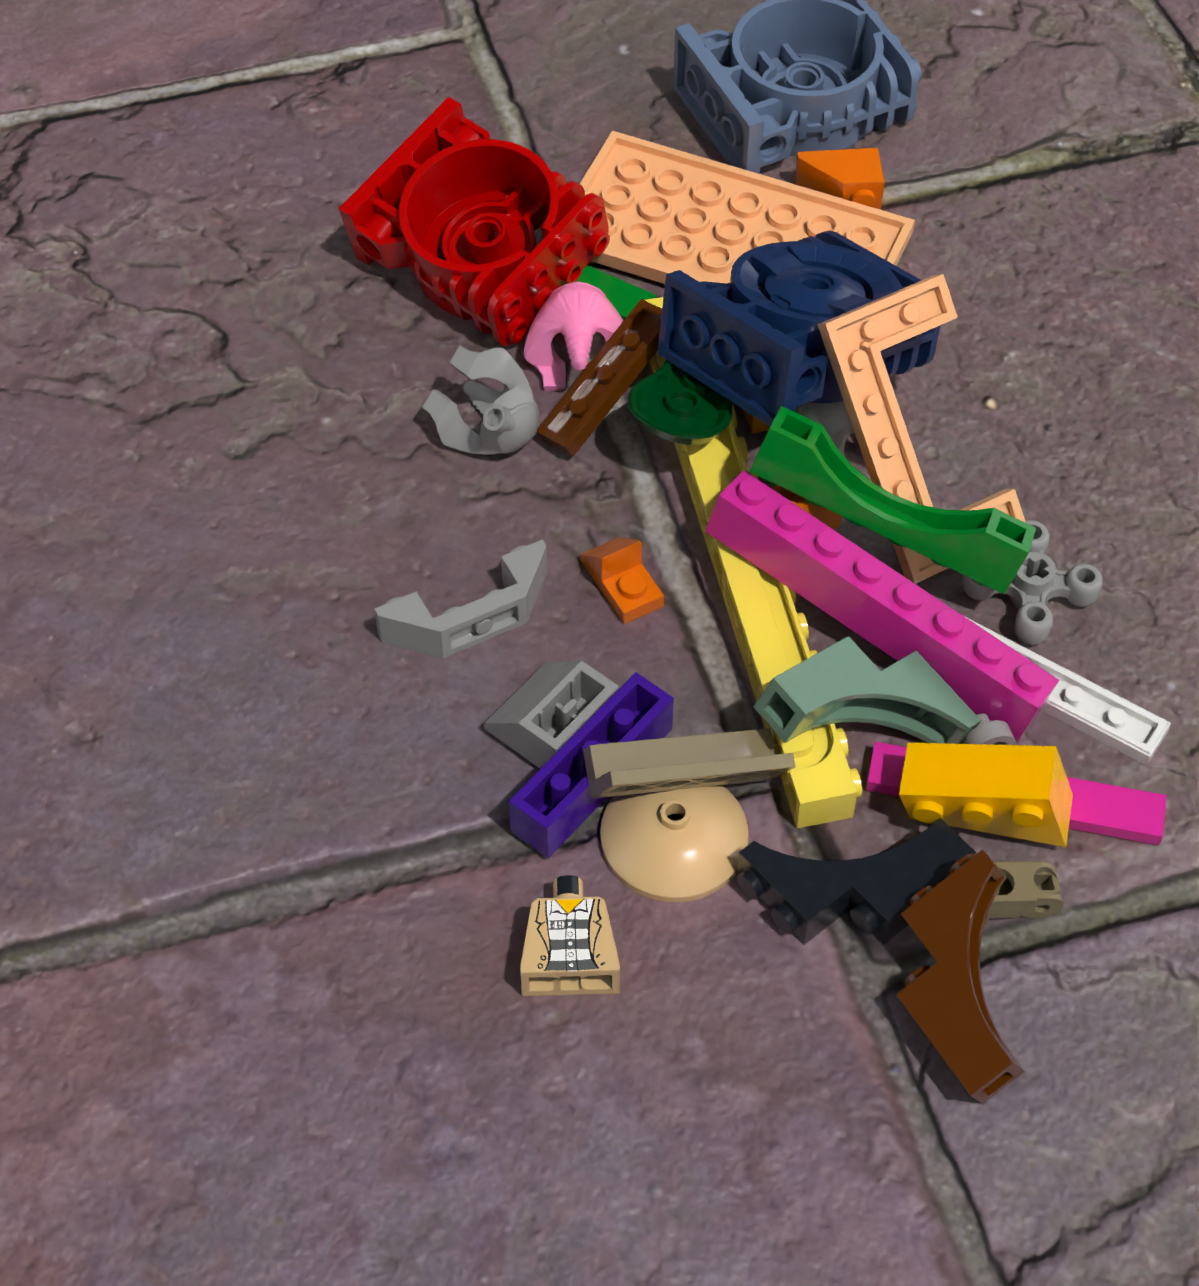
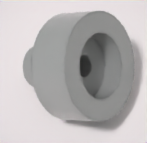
[963,713,1016,745]

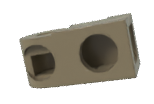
[985,861,1064,924]

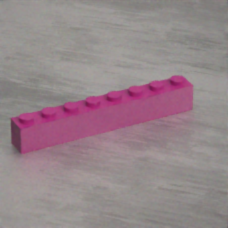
[705,470,1059,742]

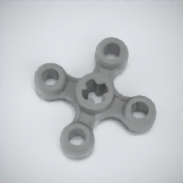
[962,520,1103,645]

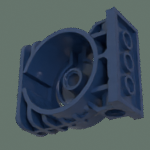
[657,230,940,426]

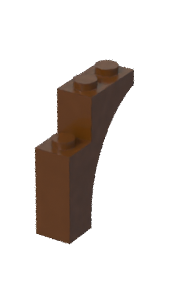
[896,849,1025,1104]

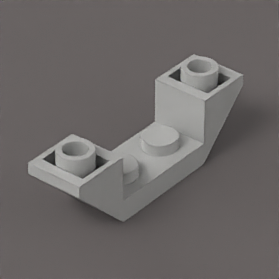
[374,539,547,659]

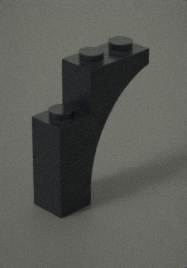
[736,818,976,945]

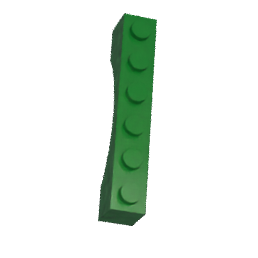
[750,406,1036,594]

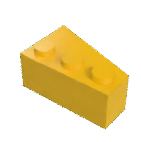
[899,743,1073,847]

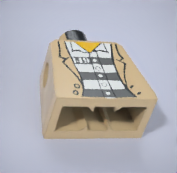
[520,875,620,996]

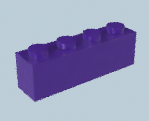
[509,672,674,859]

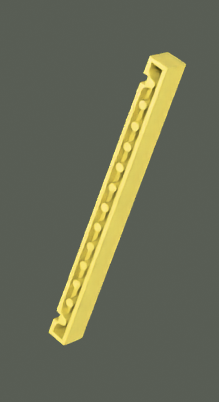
[645,297,862,829]

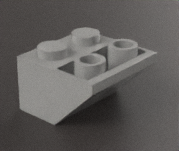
[484,660,619,769]

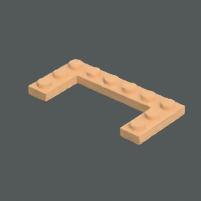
[817,274,1025,584]

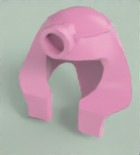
[523,281,623,391]

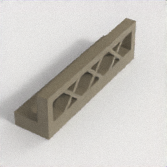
[583,728,796,798]

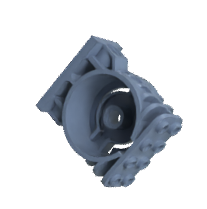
[673,0,922,174]

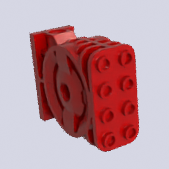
[338,96,610,346]

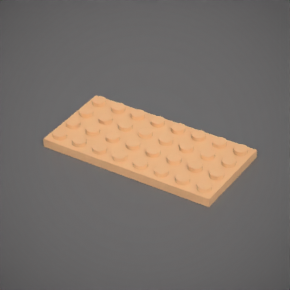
[580,130,915,284]

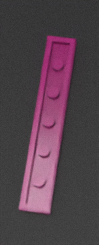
[866,741,1167,845]

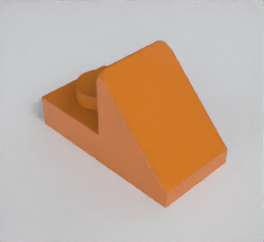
[580,537,664,624]

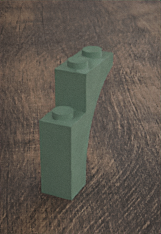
[753,636,981,744]

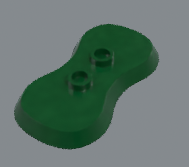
[628,360,732,445]

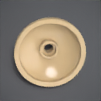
[600,785,748,902]

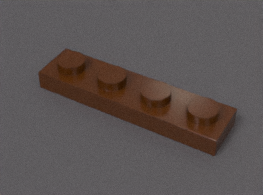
[537,299,662,457]

